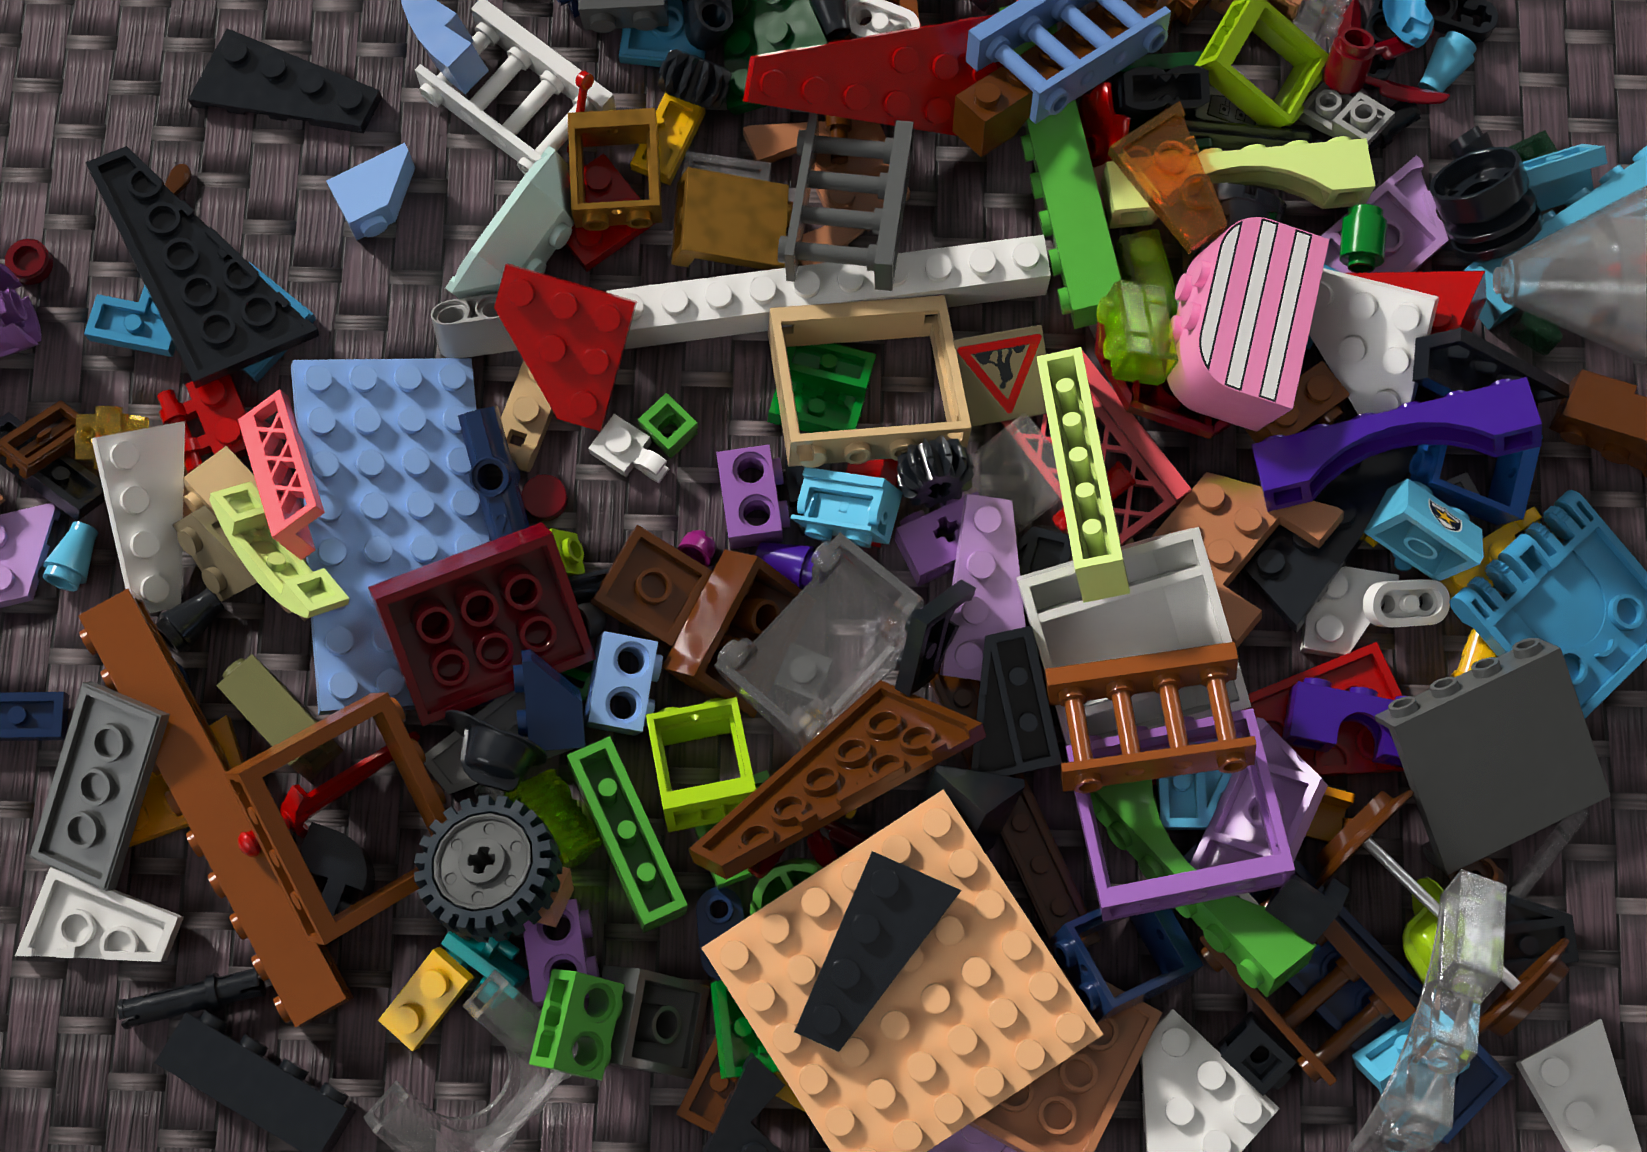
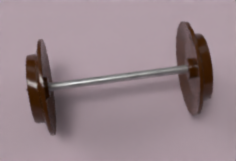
[1315,790,1570,1038]

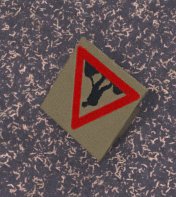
[953,325,1047,427]

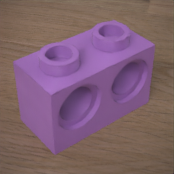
[716,444,790,550]
[523,899,600,1006]

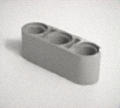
[431,293,518,358]

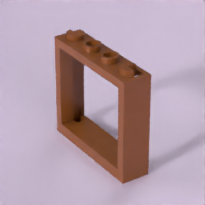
[224,692,447,945]

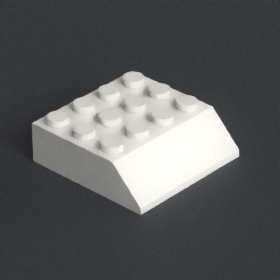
[1016,527,1251,746]

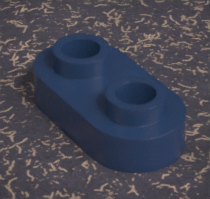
[696,887,744,981]

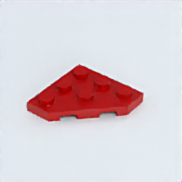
[494,263,637,431]

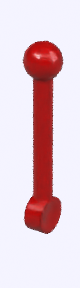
[567,71,594,154]

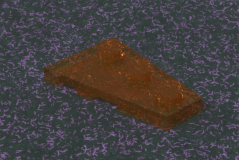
[1108,101,1228,254]

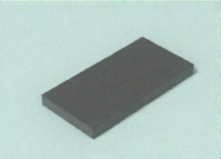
[29,681,170,891]

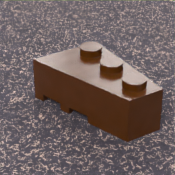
[1549,369,1647,478]

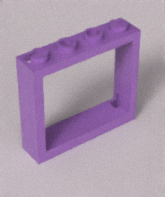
[1066,708,1295,922]

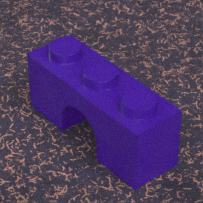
[1282,678,1406,768]

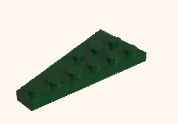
[723,0,831,115]

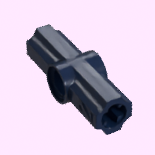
[458,406,529,541]

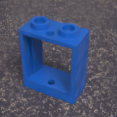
[1409,435,1543,526]

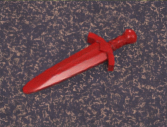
[238,731,420,857]

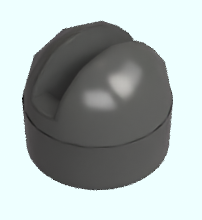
[578,603,607,639]

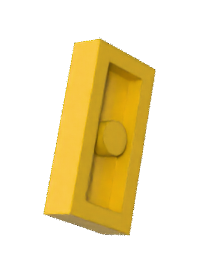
[378,946,475,1052]

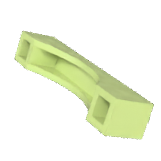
[1101,136,1376,229]

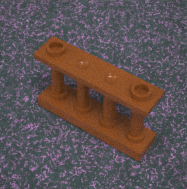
[1045,642,1257,794]

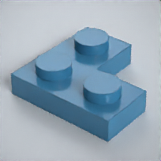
[84,285,176,357]

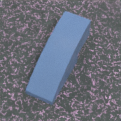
[401,0,489,94]

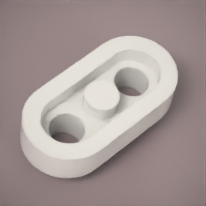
[848,0,922,39]
[1363,579,1450,628]

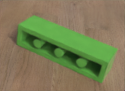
[567,736,688,933]

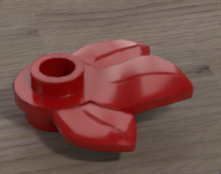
[1078,82,1130,168]

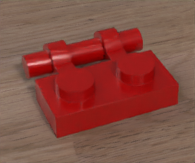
[157,374,248,473]

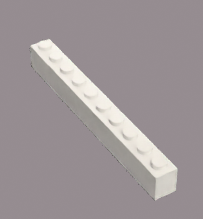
[606,235,1051,349]

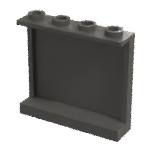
[1374,638,1611,875]

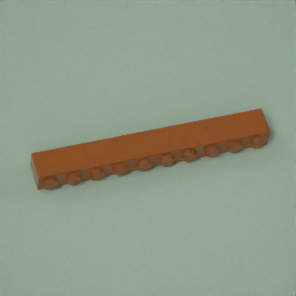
[78,589,354,1027]

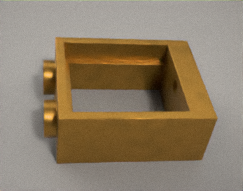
[567,108,663,231]

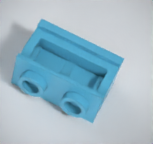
[791,467,903,548]

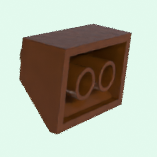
[662,549,816,718]

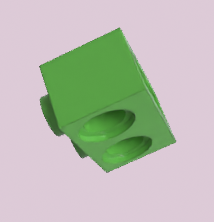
[529,969,625,1081]

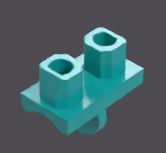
[441,931,529,1007]

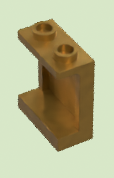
[671,167,793,270]

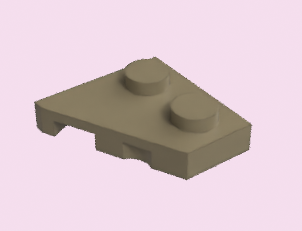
[172,506,257,602]

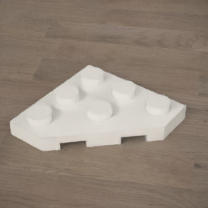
[1309,268,1439,415]
[1140,1009,1280,1152]

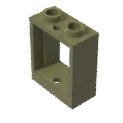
[216,654,344,782]

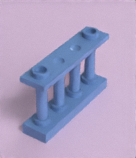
[966,0,1171,124]

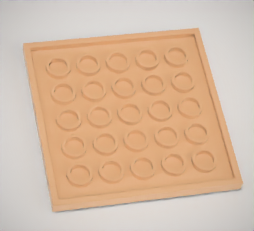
[702,789,1104,1152]

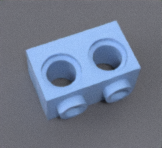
[583,631,663,736]

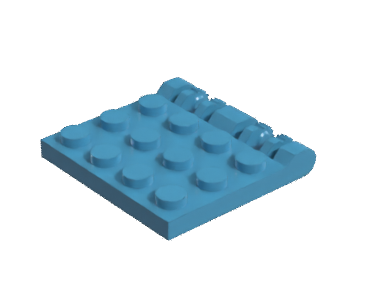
[1449,490,1647,718]

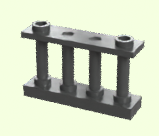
[778,112,914,291]

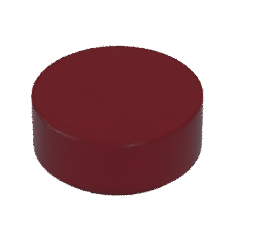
[5,239,53,285]
[521,474,568,521]

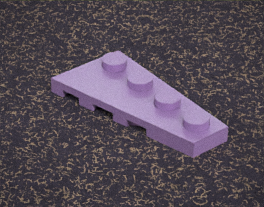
[940,494,1026,680]

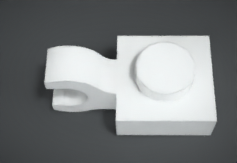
[588,414,669,483]

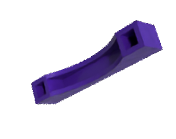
[1251,377,1542,512]

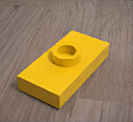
[630,92,706,185]

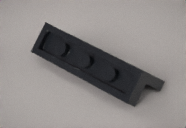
[1412,328,1570,410]

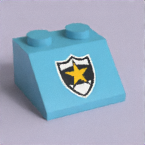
[1364,479,1484,581]

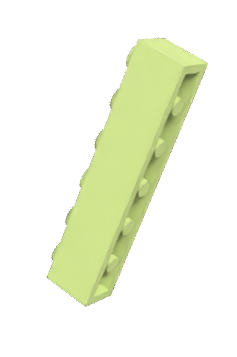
[1037,347,1130,603]

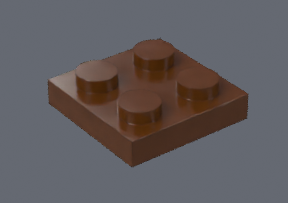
[590,524,713,650]

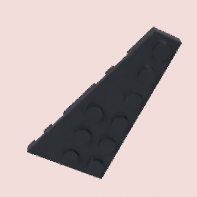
[85,146,319,388]

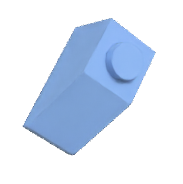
[326,143,415,240]

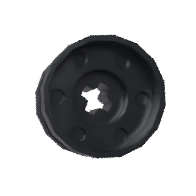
[1429,147,1544,262]

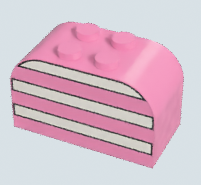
[1165,217,1330,432]

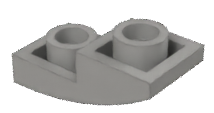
[1299,82,1395,146]

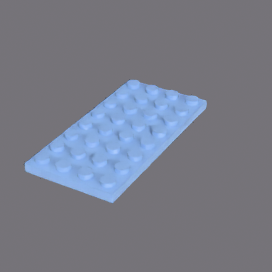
[291,358,496,715]

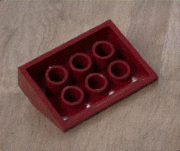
[368,522,596,726]

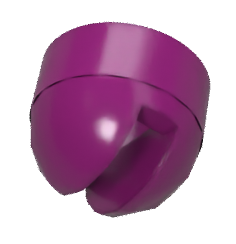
[677,530,716,567]

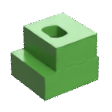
[638,393,698,459]

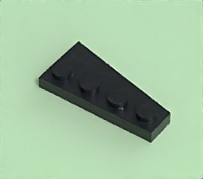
[794,851,962,1052]

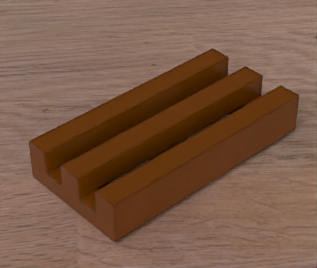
[0,400,93,480]

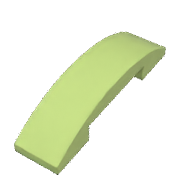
[209,481,349,618]

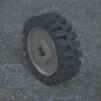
[414,795,562,943]

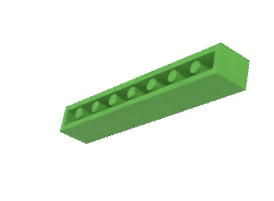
[999,5,1126,329]

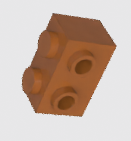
[1243,361,1350,443]

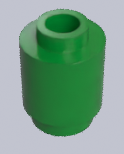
[1339,204,1387,273]

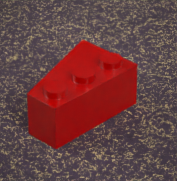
[1346,271,1487,335]

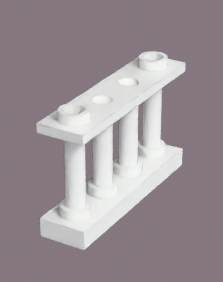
[415,0,616,174]

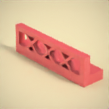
[238,389,325,560]

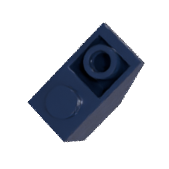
[513,649,585,751]

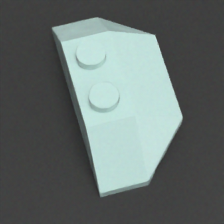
[445,146,575,299]

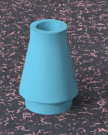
[1418,31,1477,92]
[43,521,98,592]

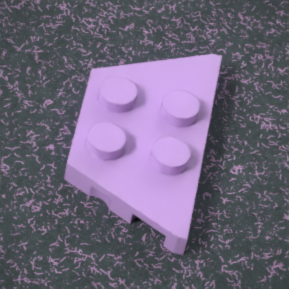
[1321,155,1449,273]
[0,503,60,608]
[1190,717,1328,870]

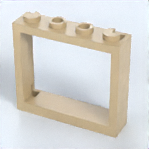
[768,295,971,468]

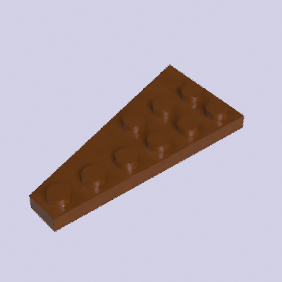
[689,680,986,880]

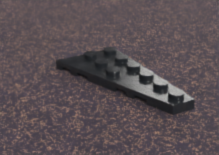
[1240,385,1434,633]

